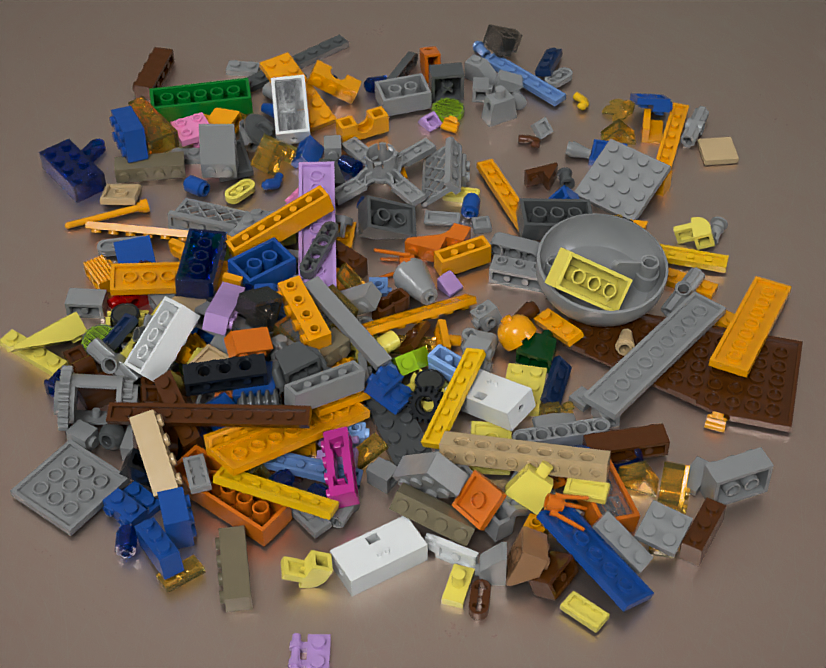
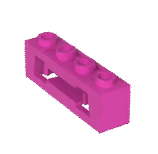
[321,426,360,508]

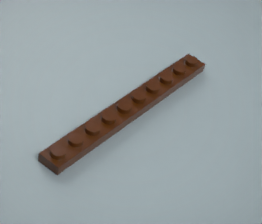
[106,402,312,428]

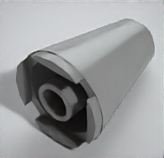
[393,258,438,305]

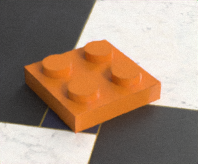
[452,470,507,531]

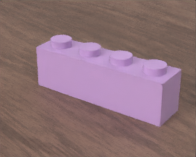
[202,282,247,336]

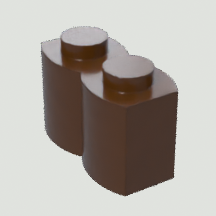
[372,288,410,320]

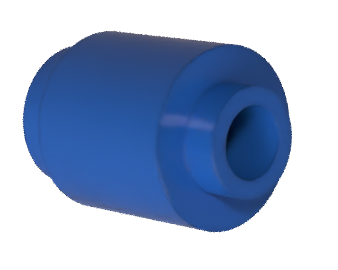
[183,175,210,197]
[461,193,480,219]

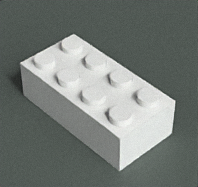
[124,296,200,382]

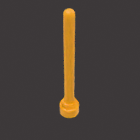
[65,199,150,229]

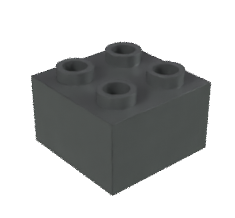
[429,62,464,103]

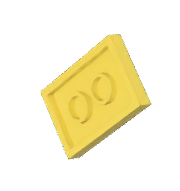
[506,363,547,416]
[469,421,512,475]

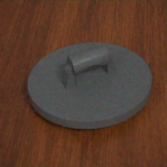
[243,114,278,150]

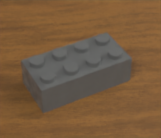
[516,198,593,240]

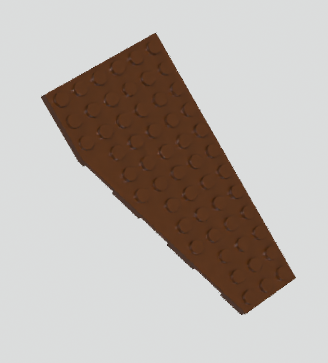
[563,314,803,432]

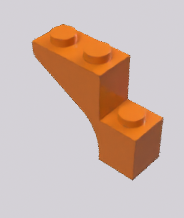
[405,223,471,263]

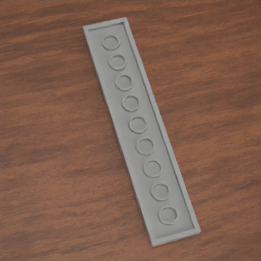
[582,291,726,420]

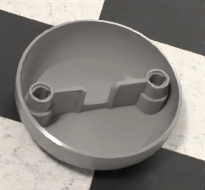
[536,213,668,327]

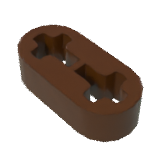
[469,579,491,620]

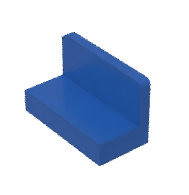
[291,135,324,168]

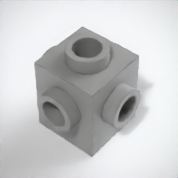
[470,299,502,332]

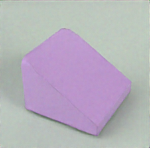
[418,111,442,132]
[437,270,463,297]

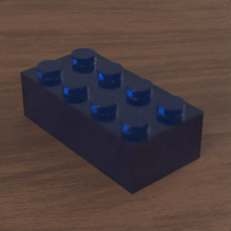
[39,139,106,203]
[175,228,227,299]

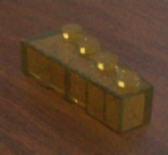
[648,461,690,559]

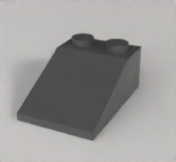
[358,195,417,240]

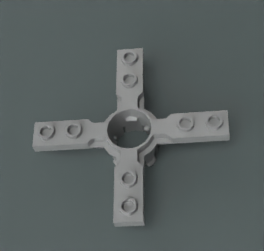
[335,137,437,206]

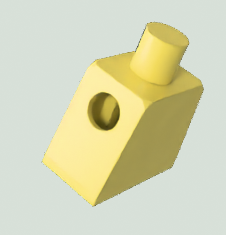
[504,460,553,515]

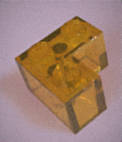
[250,133,297,176]

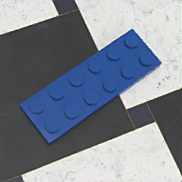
[536,501,654,612]

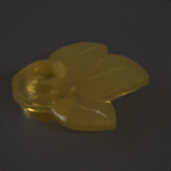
[602,99,635,123]

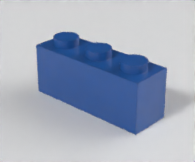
[134,517,184,580]

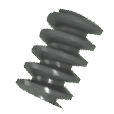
[237,389,283,405]

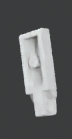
[423,533,479,569]

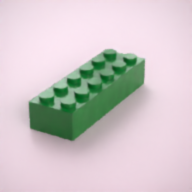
[149,78,253,125]

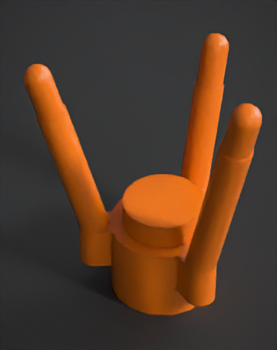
[374,248,415,277]
[544,492,589,531]

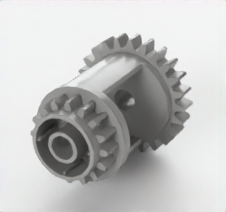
[54,365,139,431]

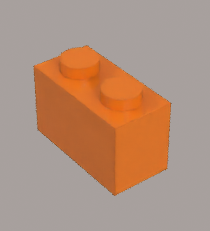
[224,327,274,358]

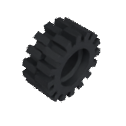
[408,385,444,423]

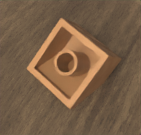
[506,526,550,586]

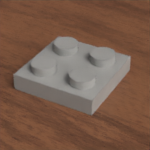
[634,500,693,557]

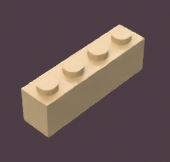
[129,409,184,500]

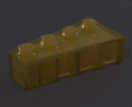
[128,96,179,154]

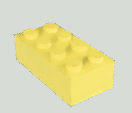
[544,247,633,311]

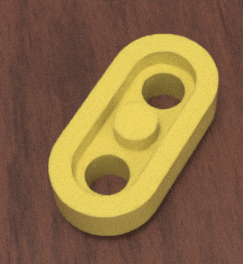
[225,179,255,204]

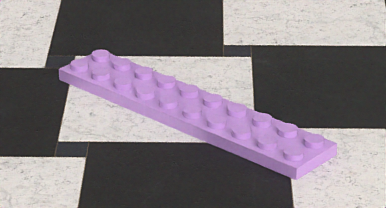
[298,161,337,303]

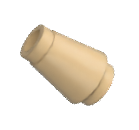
[615,329,635,356]

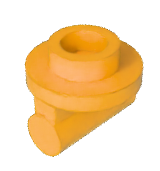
[440,115,460,134]
[704,411,727,433]

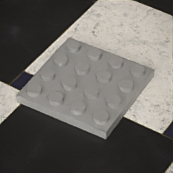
[574,139,671,220]
[10,439,130,536]

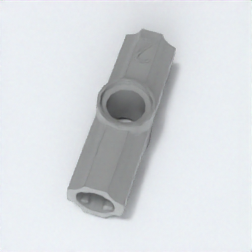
[680,106,709,148]
[661,267,705,317]
[86,337,141,385]

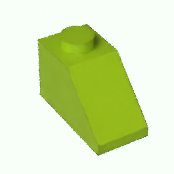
[392,346,429,375]

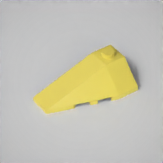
[6,311,87,353]

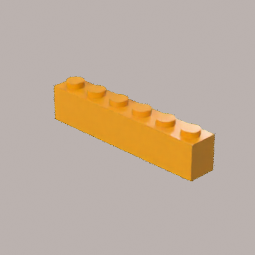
[225,185,334,257]

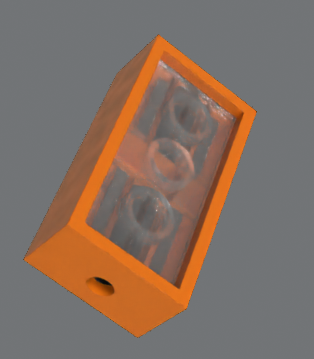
[577,459,640,533]

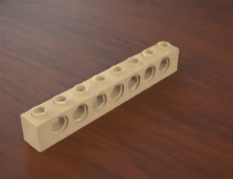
[439,431,611,483]

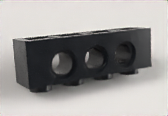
[182,353,268,396]

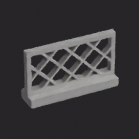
[421,136,462,208]
[168,198,250,238]

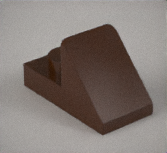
[524,162,558,191]

